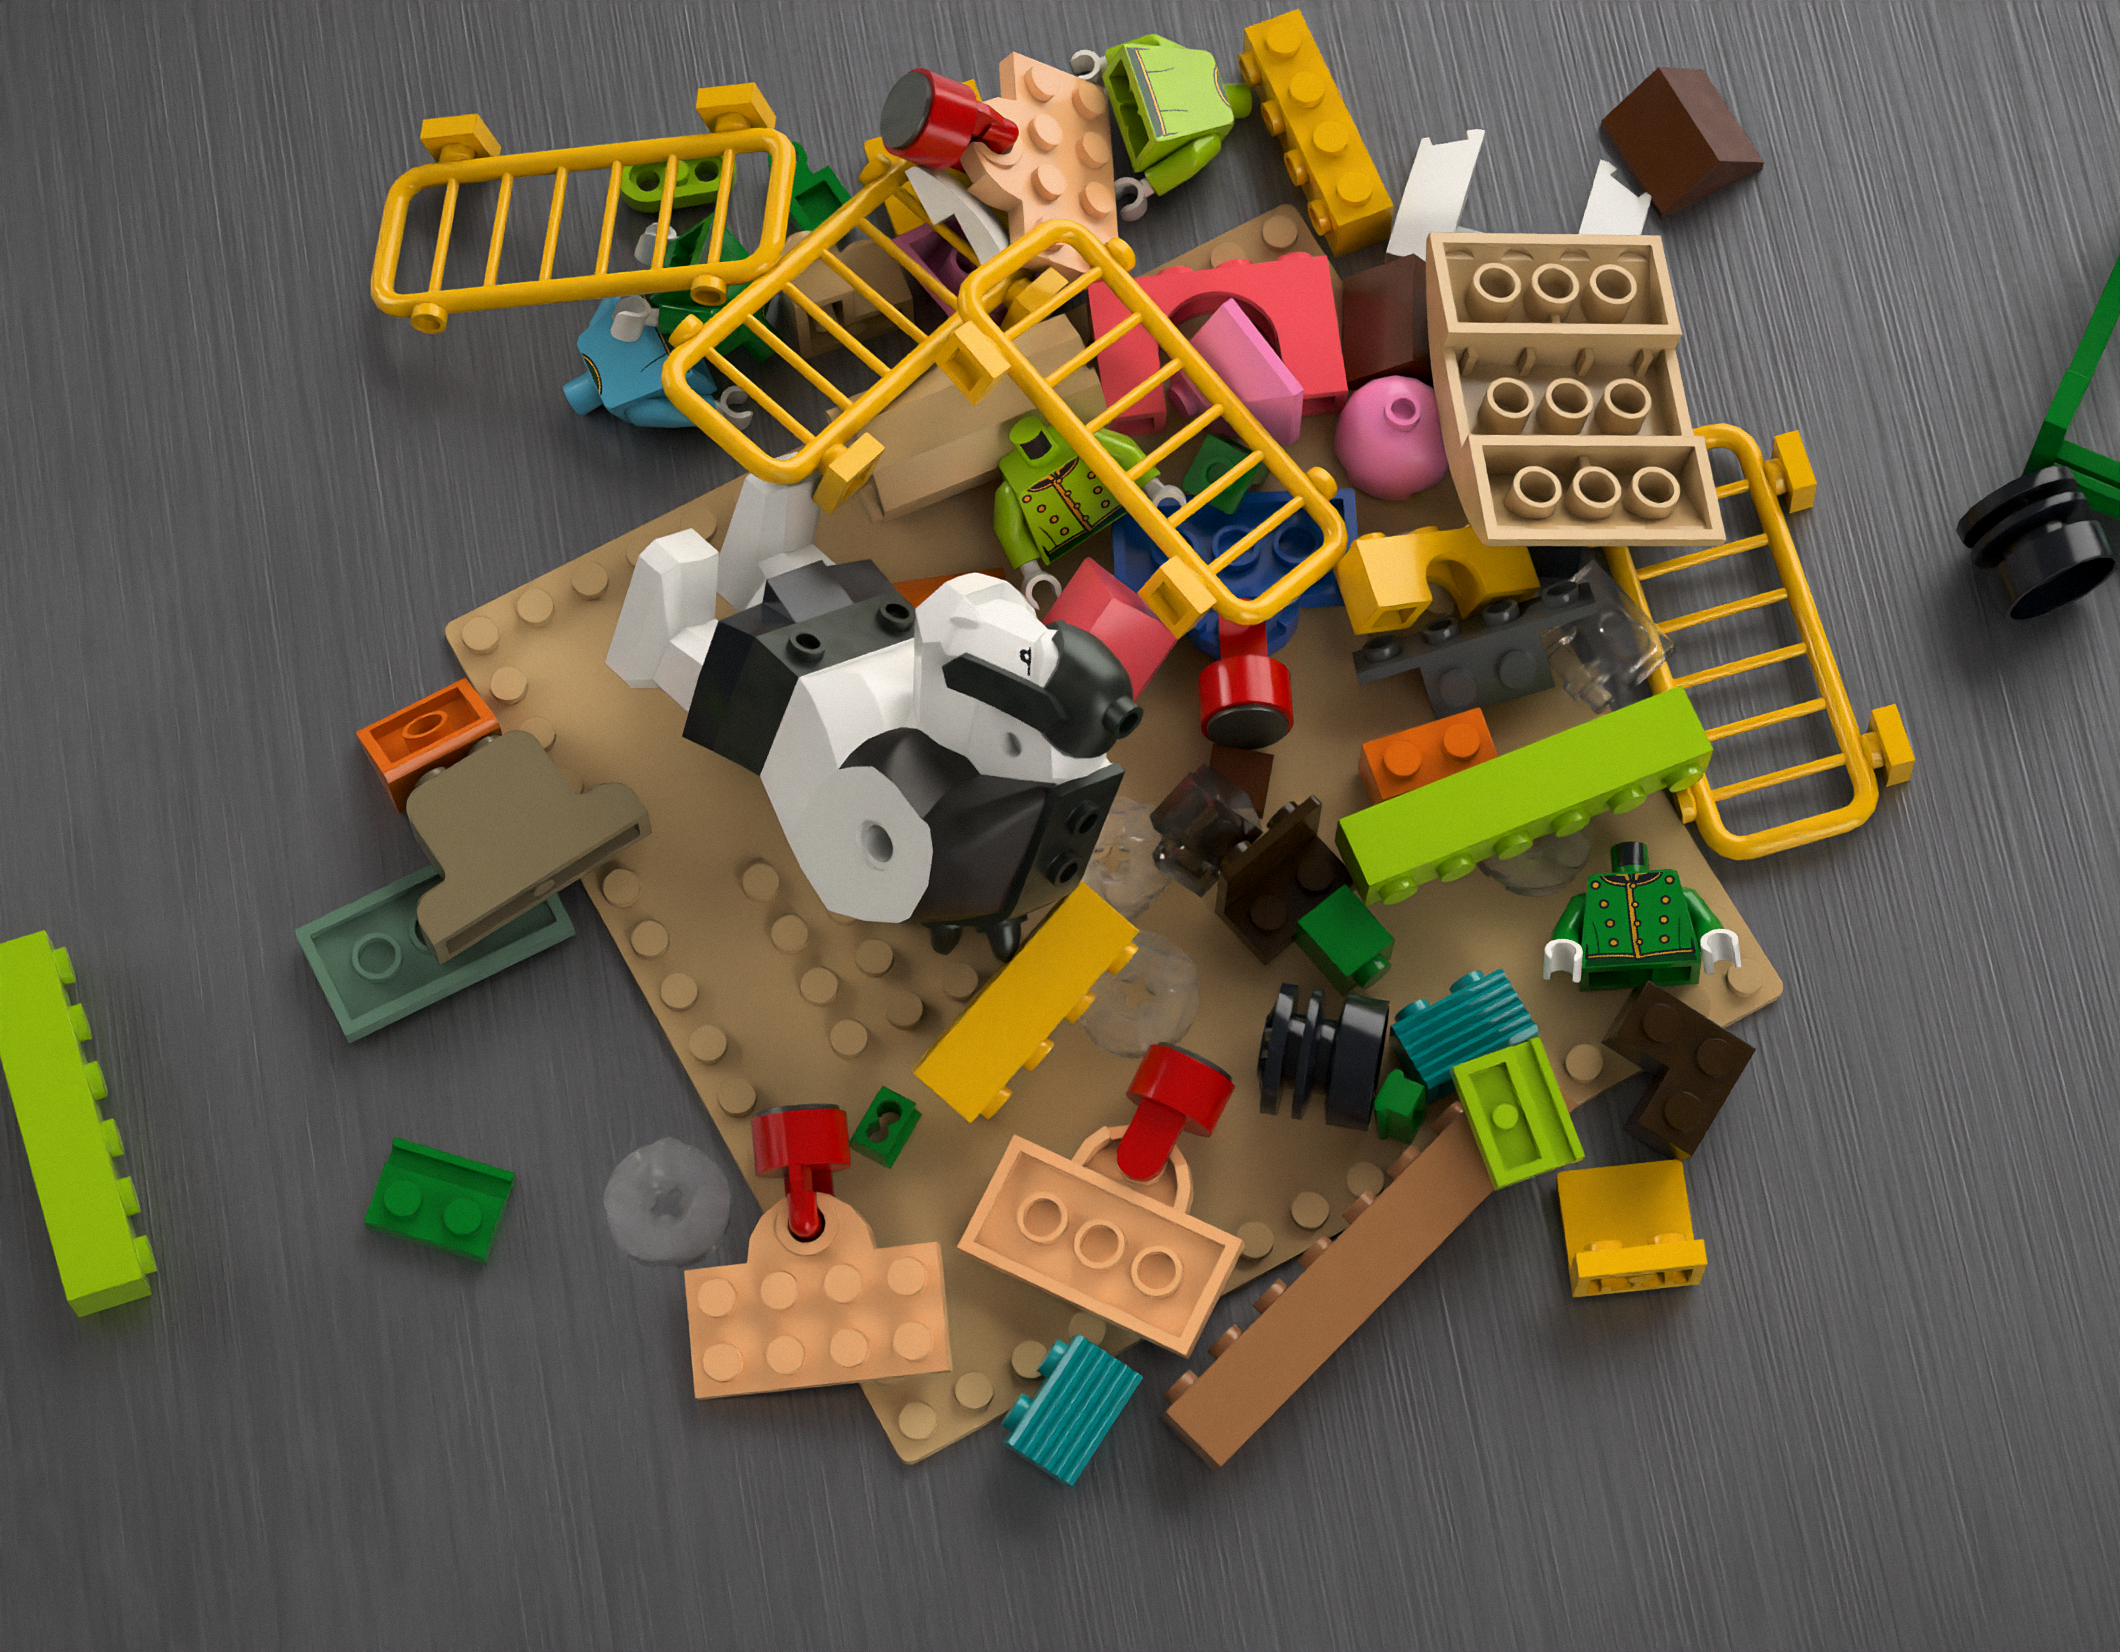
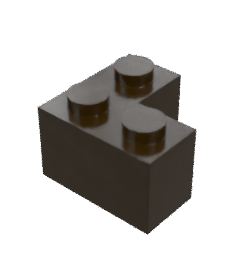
[1601,981,1756,1161]

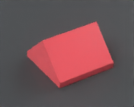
[1041,557,1178,702]

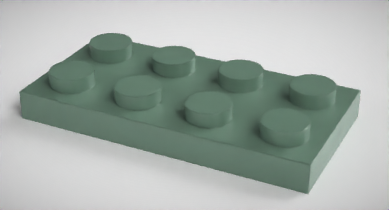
[293,864,576,1044]

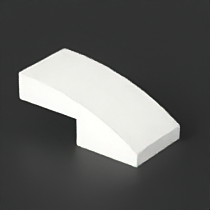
[905,165,1010,265]

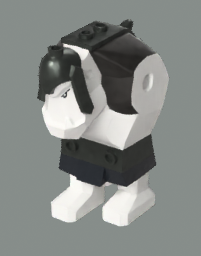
[605,452,1143,963]

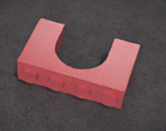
[1086,252,1348,437]

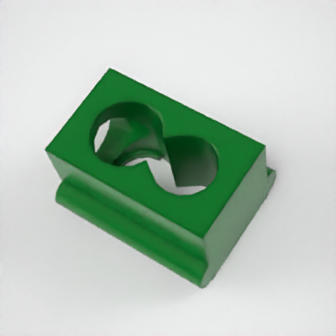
[1373,1069,1427,1146]
[849,1086,922,1169]

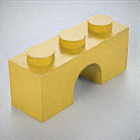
[1333,524,1541,635]

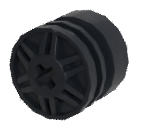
[1956,466,2120,623]
[1257,982,1390,1131]

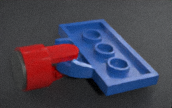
[1111,488,1358,750]

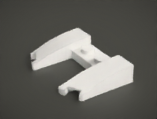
[1385,129,1652,263]

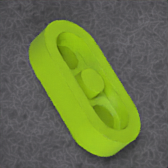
[620,156,737,213]

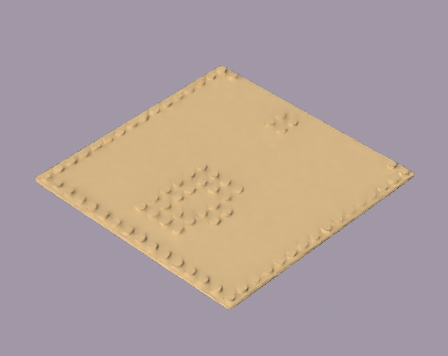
[445,204,1783,1465]

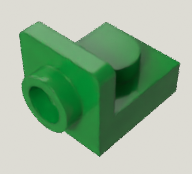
[1182,433,1270,514]

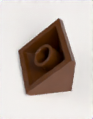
[1601,67,1764,219]
[1342,253,1434,390]

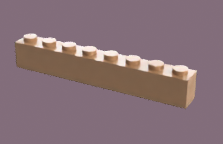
[1160,1086,1578,1473]

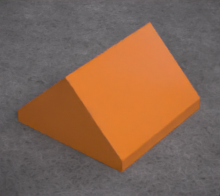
[355,678,502,814]

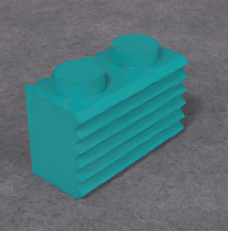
[1389,968,1539,1106]
[1001,1334,1143,1487]

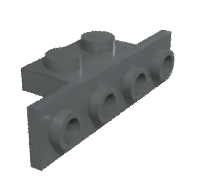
[1352,581,1599,720]

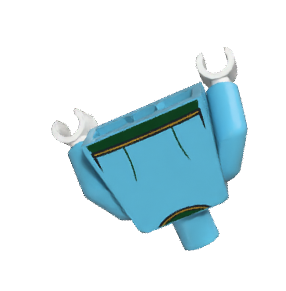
[563,294,753,431]

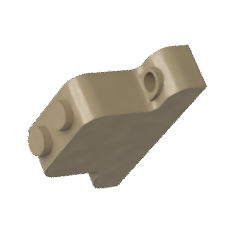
[406,730,652,965]

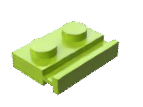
[1449,1036,1585,1191]

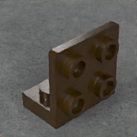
[1215,794,1356,966]

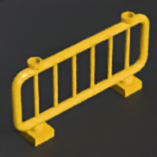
[370,82,796,334]
[660,153,1069,515]
[934,219,1348,640]
[1587,423,1915,861]

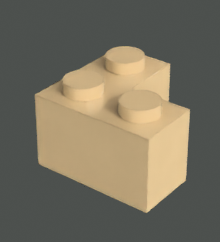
[778,231,915,360]

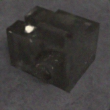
[1149,763,1264,898]

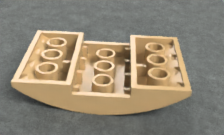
[1426,232,1726,546]

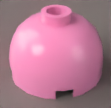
[1333,375,1449,501]

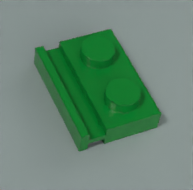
[363,1137,517,1265]

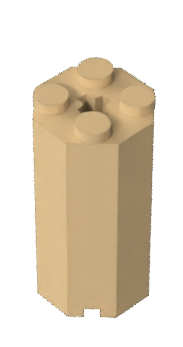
[825,314,1111,524]

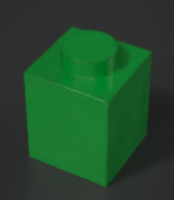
[1294,884,1395,996]

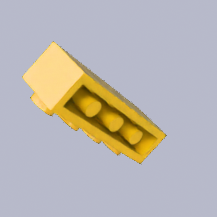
[1237,8,1394,258]
[911,880,1140,1123]

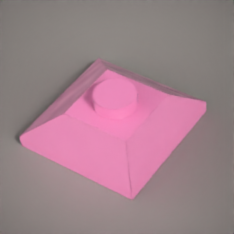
[1168,298,1304,446]

